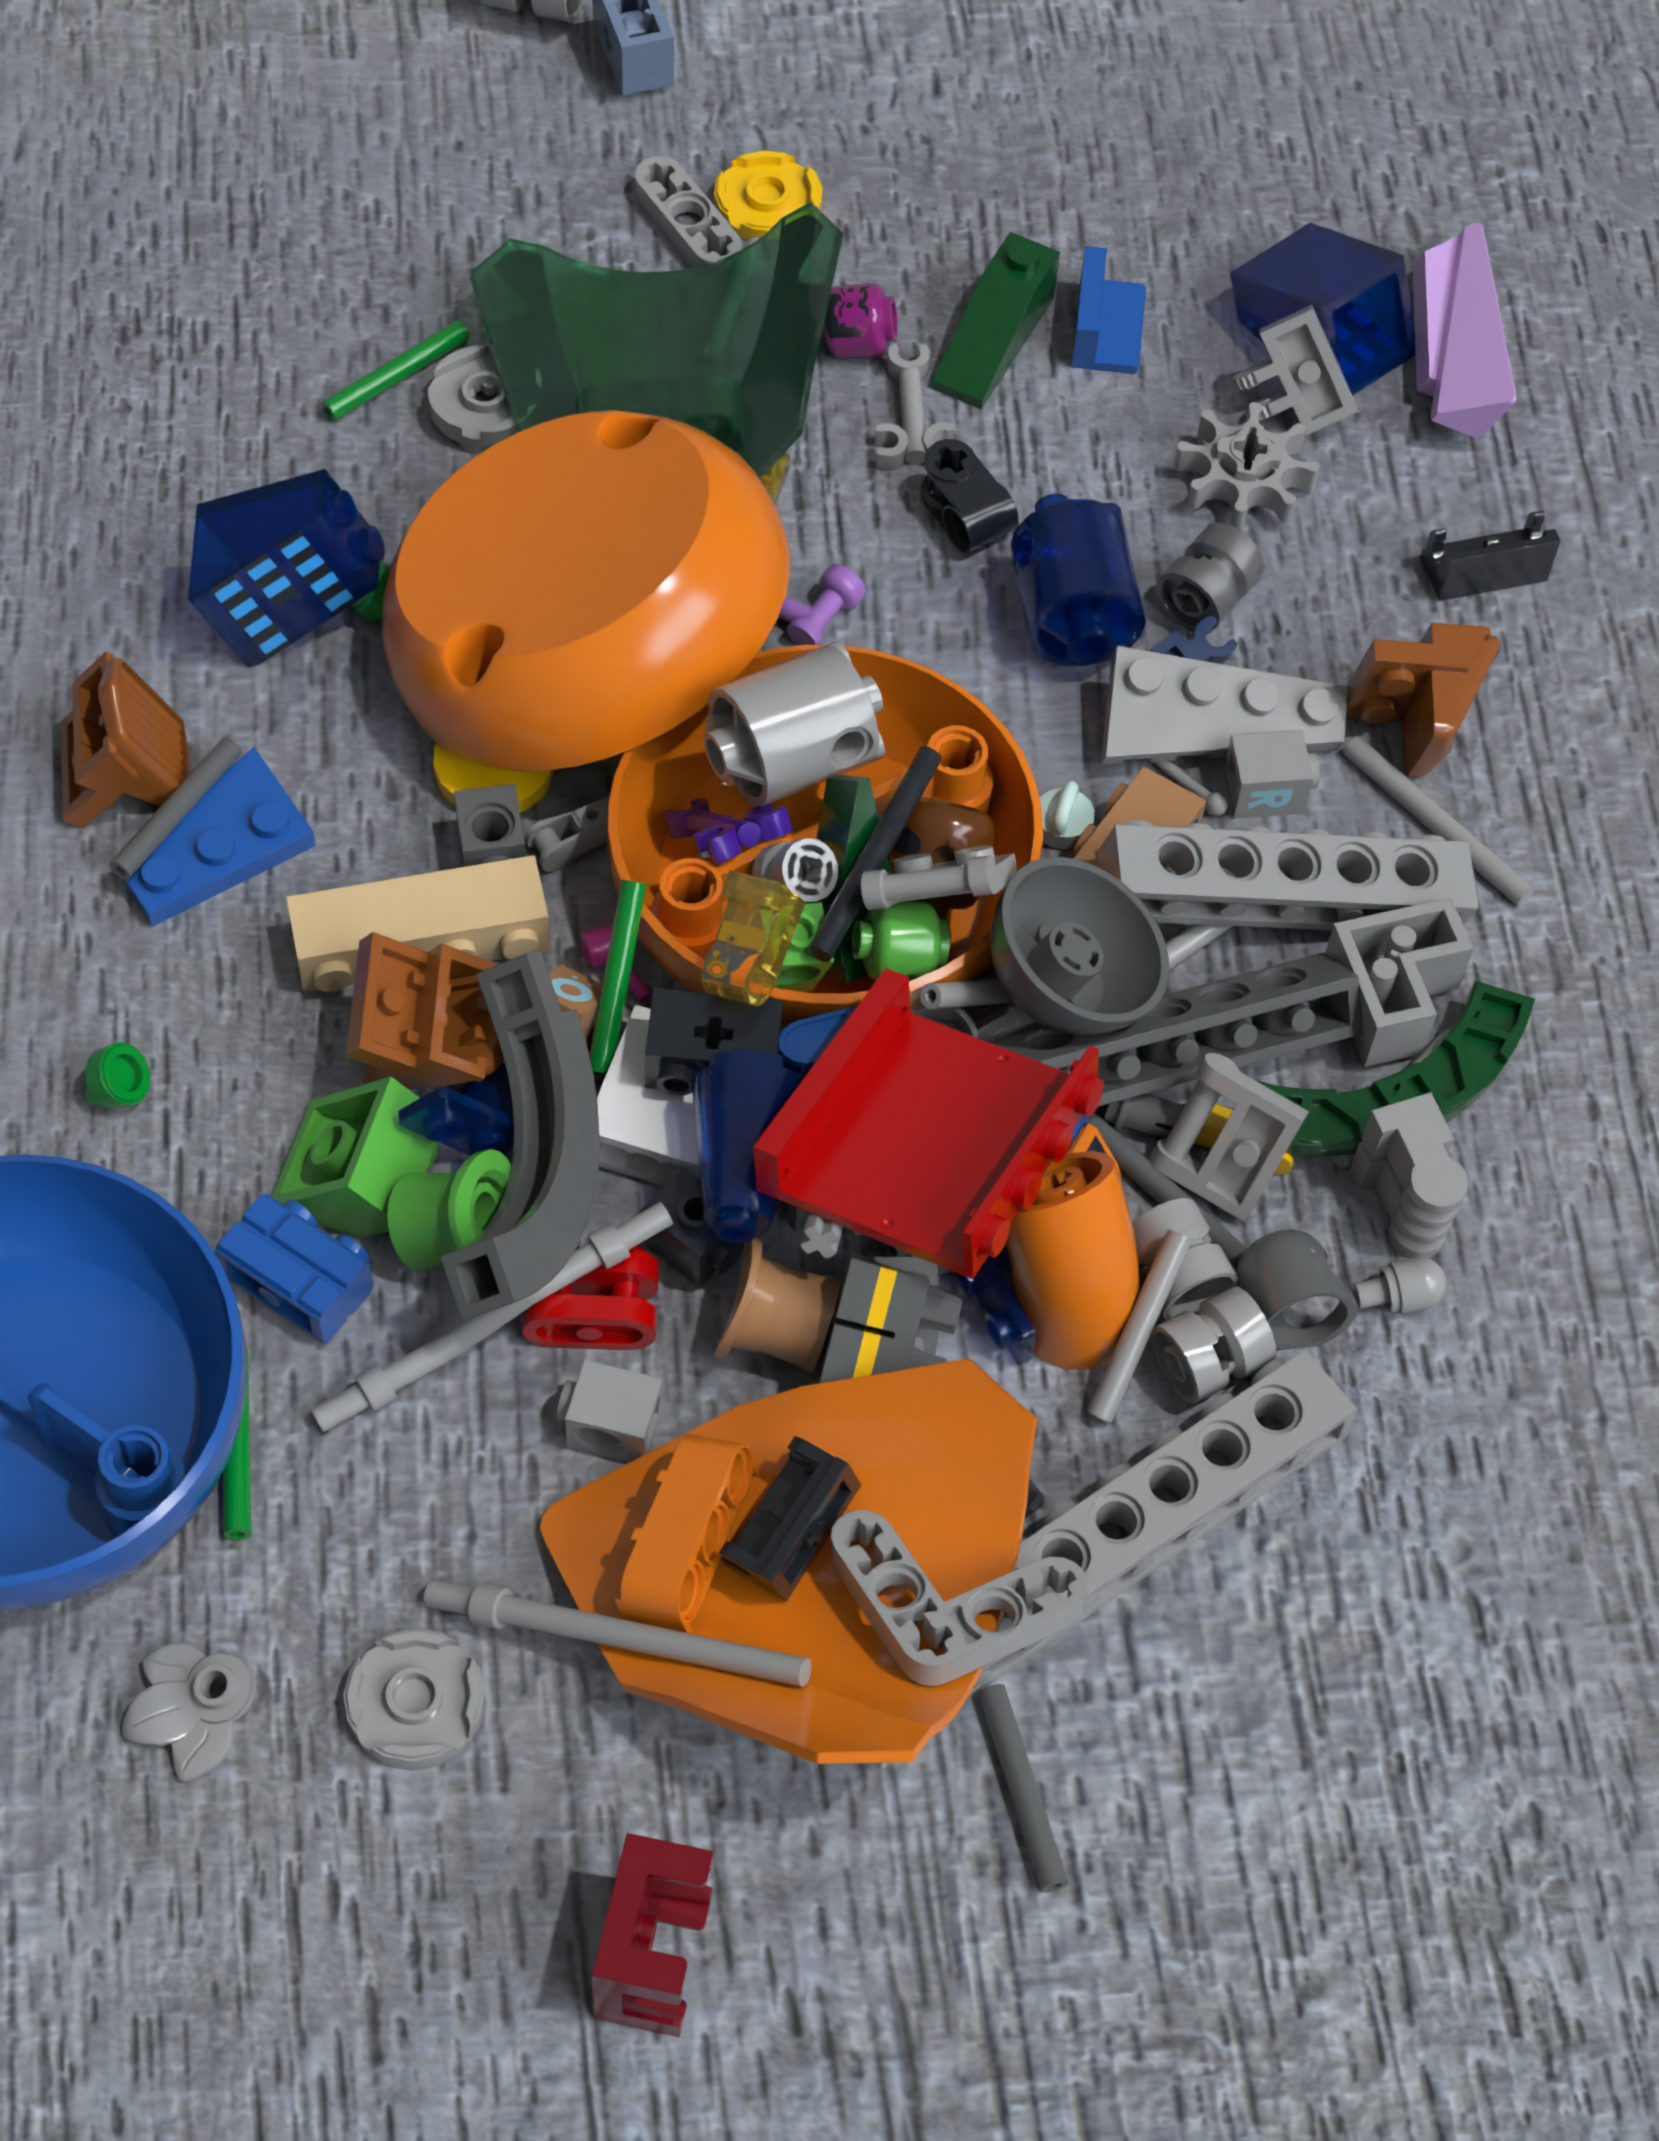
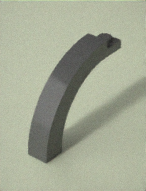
[440,951,600,1321]

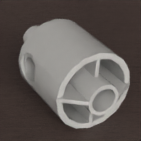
[704,641,885,807]

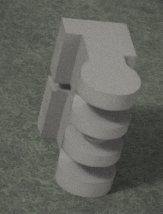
[1349,1092,1468,1258]

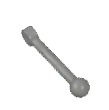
[1145,758,1228,816]

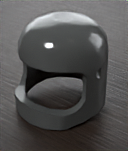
[1237,1229,1358,1348]

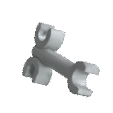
[874,344,955,471]

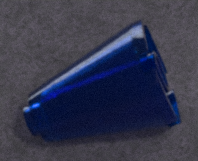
[692,1049,810,1243]

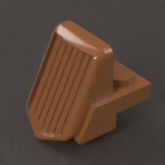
[1346,622,1501,778]
[61,651,190,828]
[346,932,504,1089]

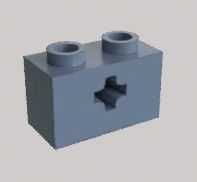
[592,0,674,96]

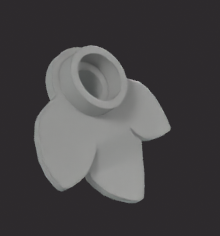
[122,1643,256,1783]

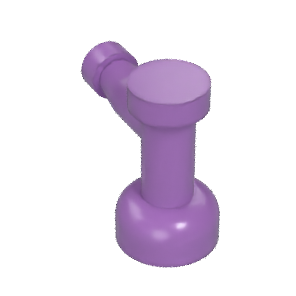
[778,564,866,645]

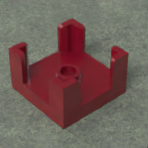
[592,1833,714,2037]

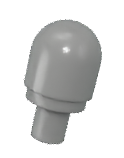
[1353,1257,1447,1314]

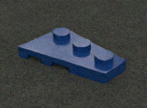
[121,747,316,927]

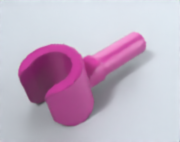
[581,926,652,1003]

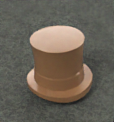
[713,1236,842,1374]

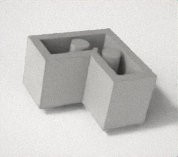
[1325,898,1474,1067]

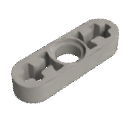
[635,156,742,282]

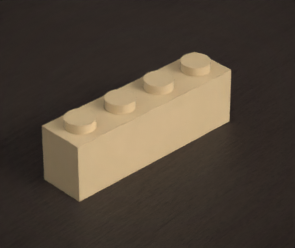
[286,855,551,993]

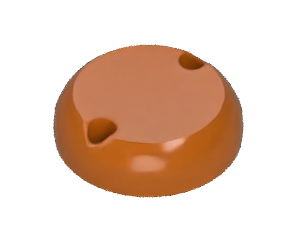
[382,410,790,771]
[607,644,1043,1030]

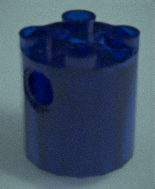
[1010,494,1146,666]

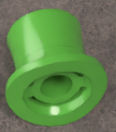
[387,1149,511,1271]

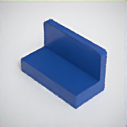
[1071,246,1146,374]

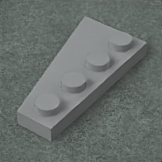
[1100,646,1349,765]

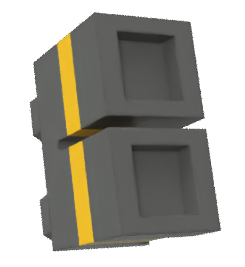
[819,1253,963,1383]

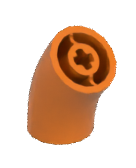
[1006,1151,1139,1370]

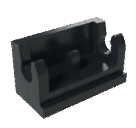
[1420,510,1561,601]
[719,1436,861,1602]

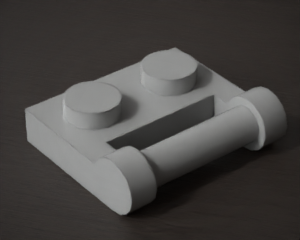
[861,845,1017,910]
[1149,1053,1309,1222]

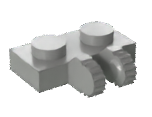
[1232,305,1358,436]

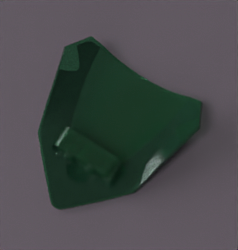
[469,202,844,479]

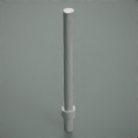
[424,1580,812,1687]

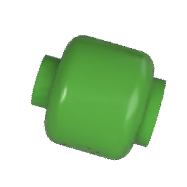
[852,901,950,982]

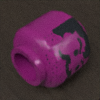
[817,283,898,360]

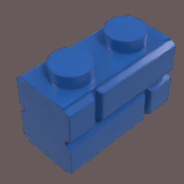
[215,1194,373,1344]

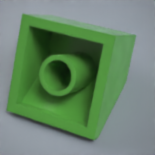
[271,1077,447,1238]

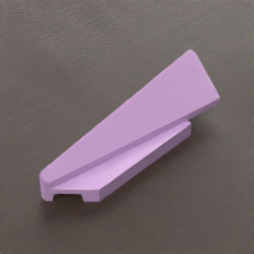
[1412,223,1517,439]

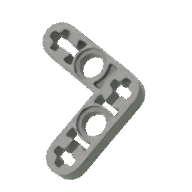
[831,1510,1088,1686]

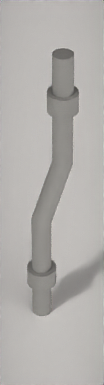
[311,1202,673,1432]

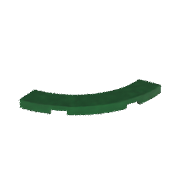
[1255,981,1535,1156]

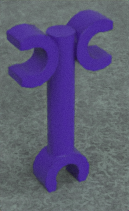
[663,798,793,863]

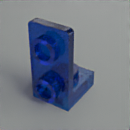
[397,1063,514,1156]
[954,1243,1036,1365]

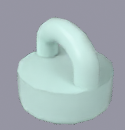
[1040,781,1095,850]

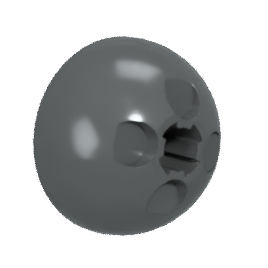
[990,857,1169,1035]

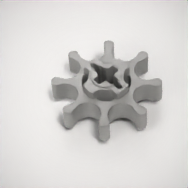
[1174,402,1320,531]

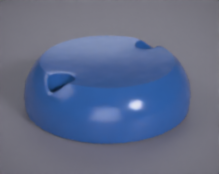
[0,1154,247,1610]

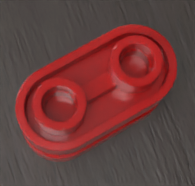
[522,1245,659,1350]

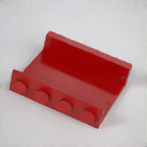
[753,968,1104,1279]

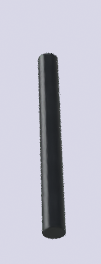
[808,746,942,962]

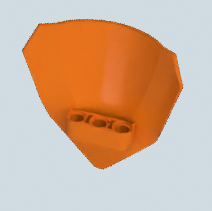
[540,1358,1038,1764]

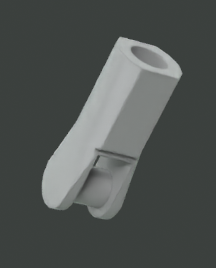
[524,794,610,872]

